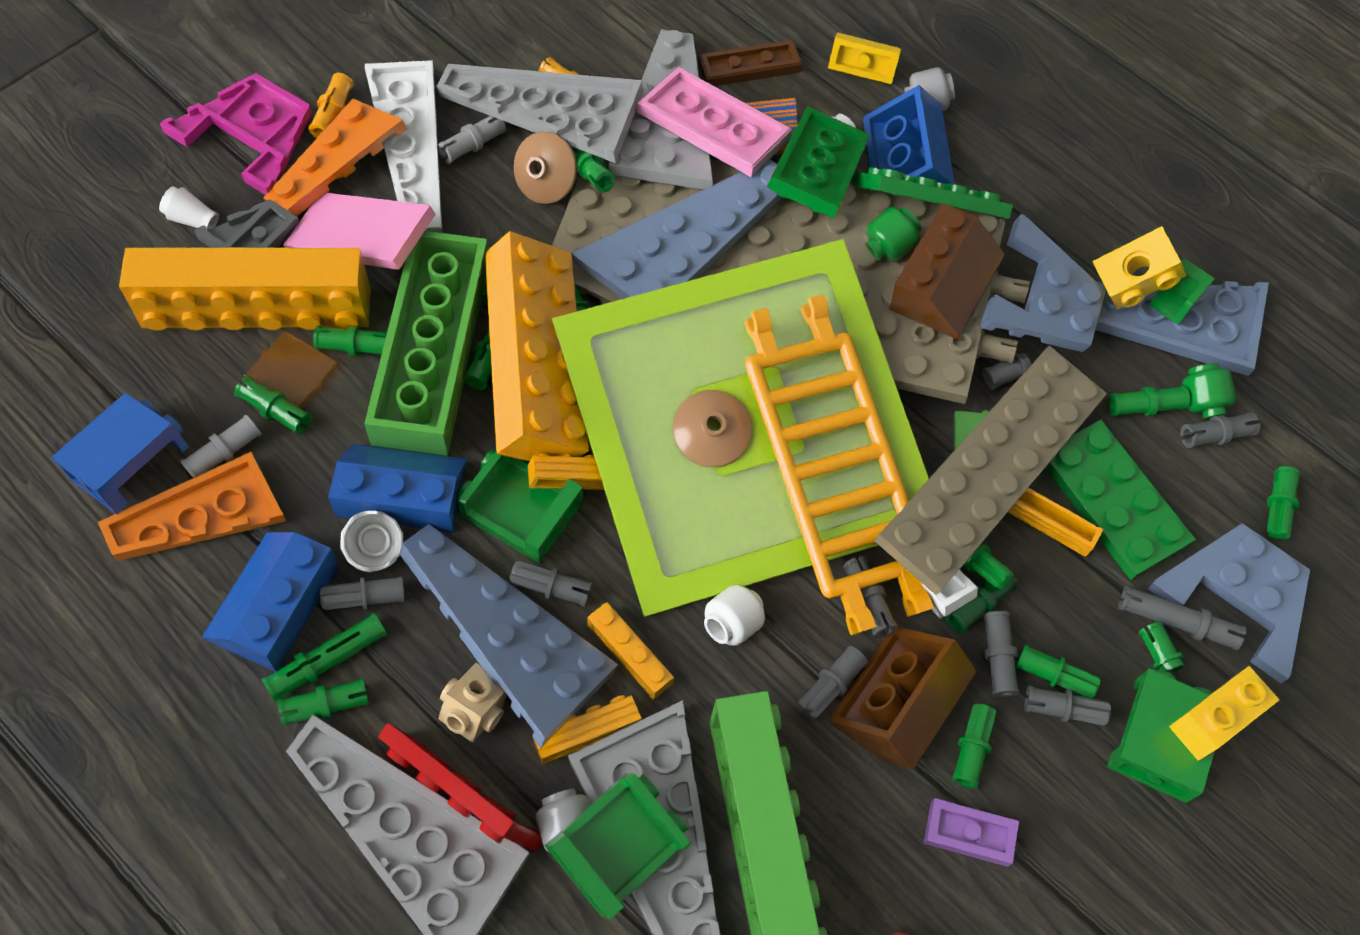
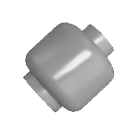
[904,67,955,111]
[535,789,591,852]

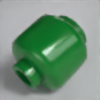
[865,207,922,262]
[1181,363,1237,420]

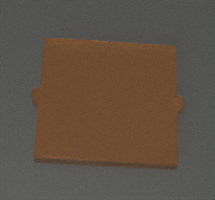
[244,331,338,408]

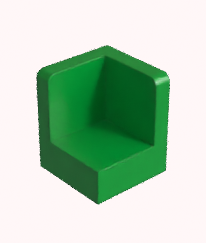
[1149,258,1215,325]

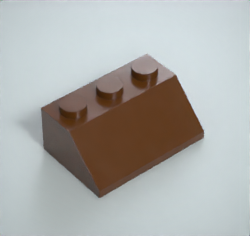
[890,203,1005,340]
[828,627,977,770]

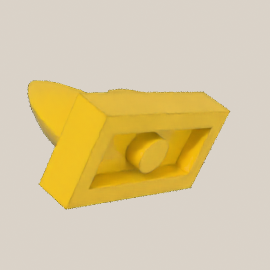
[828,32,901,84]

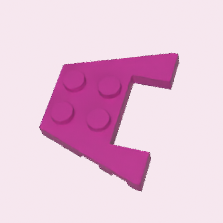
[160,73,312,195]

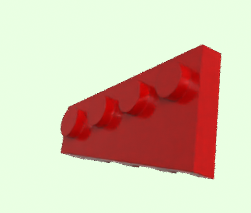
[378,723,542,851]

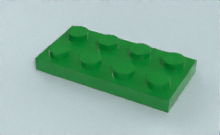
[767,106,870,219]
[852,167,1013,219]
[1045,420,1196,581]

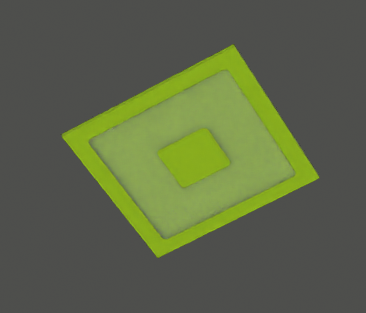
[552,239,929,617]

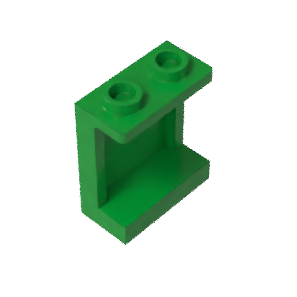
[457,450,583,564]
[1107,668,1215,803]
[544,773,691,920]

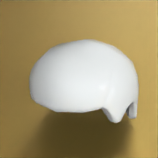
[340,510,403,572]

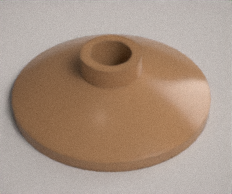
[514,132,577,204]
[673,390,752,467]

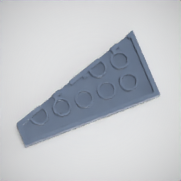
[571,159,783,299]
[1095,281,1269,376]
[400,524,618,748]

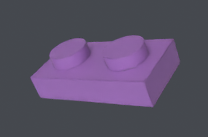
[923,798,1019,867]

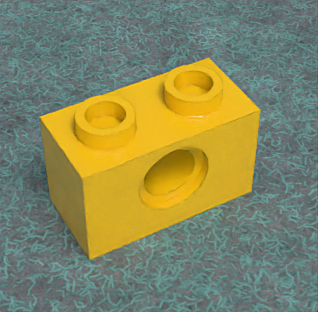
[1093,226,1186,310]
[1169,666,1279,761]

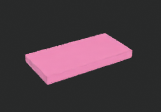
[637,67,792,177]
[283,193,436,270]

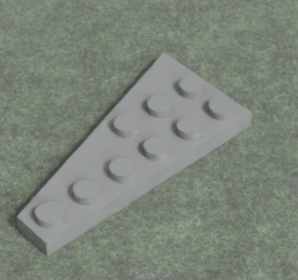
[609,29,713,190]
[437,64,644,163]
[568,700,720,935]
[286,715,530,935]

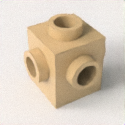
[438,663,507,743]

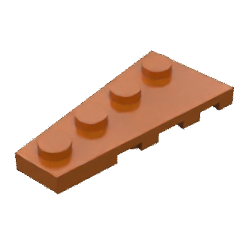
[263,99,407,216]

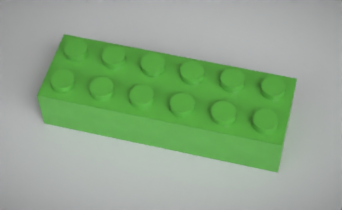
[364,231,488,456]
[710,691,827,935]

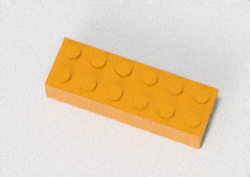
[485,231,589,461]
[119,248,371,331]

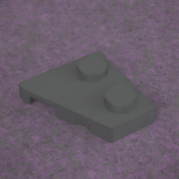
[195,199,299,248]

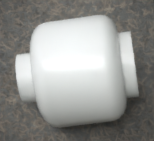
[704,585,765,646]

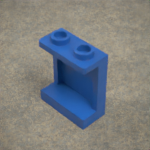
[51,393,189,515]

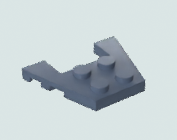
[980,214,1106,352]
[1148,523,1310,684]

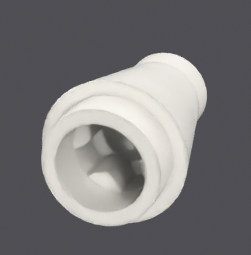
[159,186,219,230]

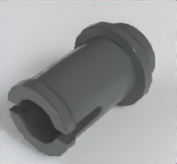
[982,352,1032,391]

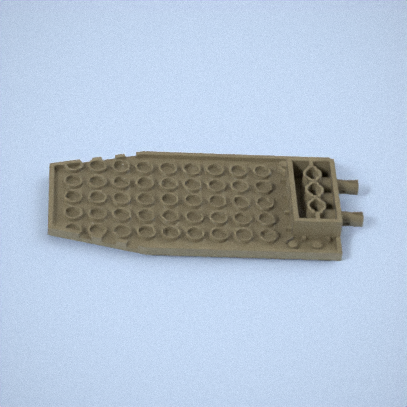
[552,159,1030,404]

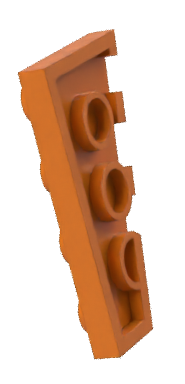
[98,452,286,561]

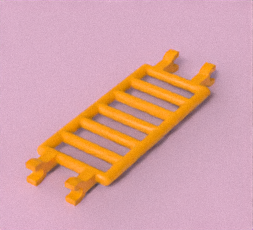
[744,294,934,635]

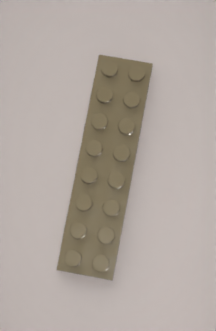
[874,345,1107,595]

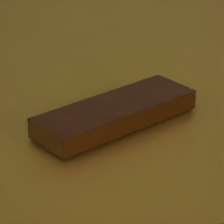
[698,40,802,86]

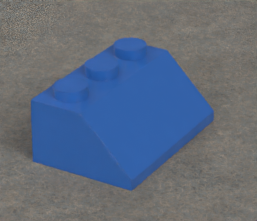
[863,85,955,184]
[328,444,468,532]
[202,532,339,672]

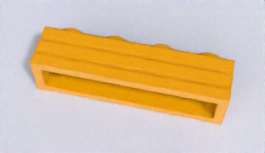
[528,453,604,490]
[1008,487,1104,557]
[587,602,674,701]
[533,695,642,765]

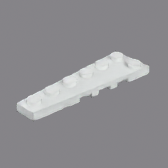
[365,60,442,233]

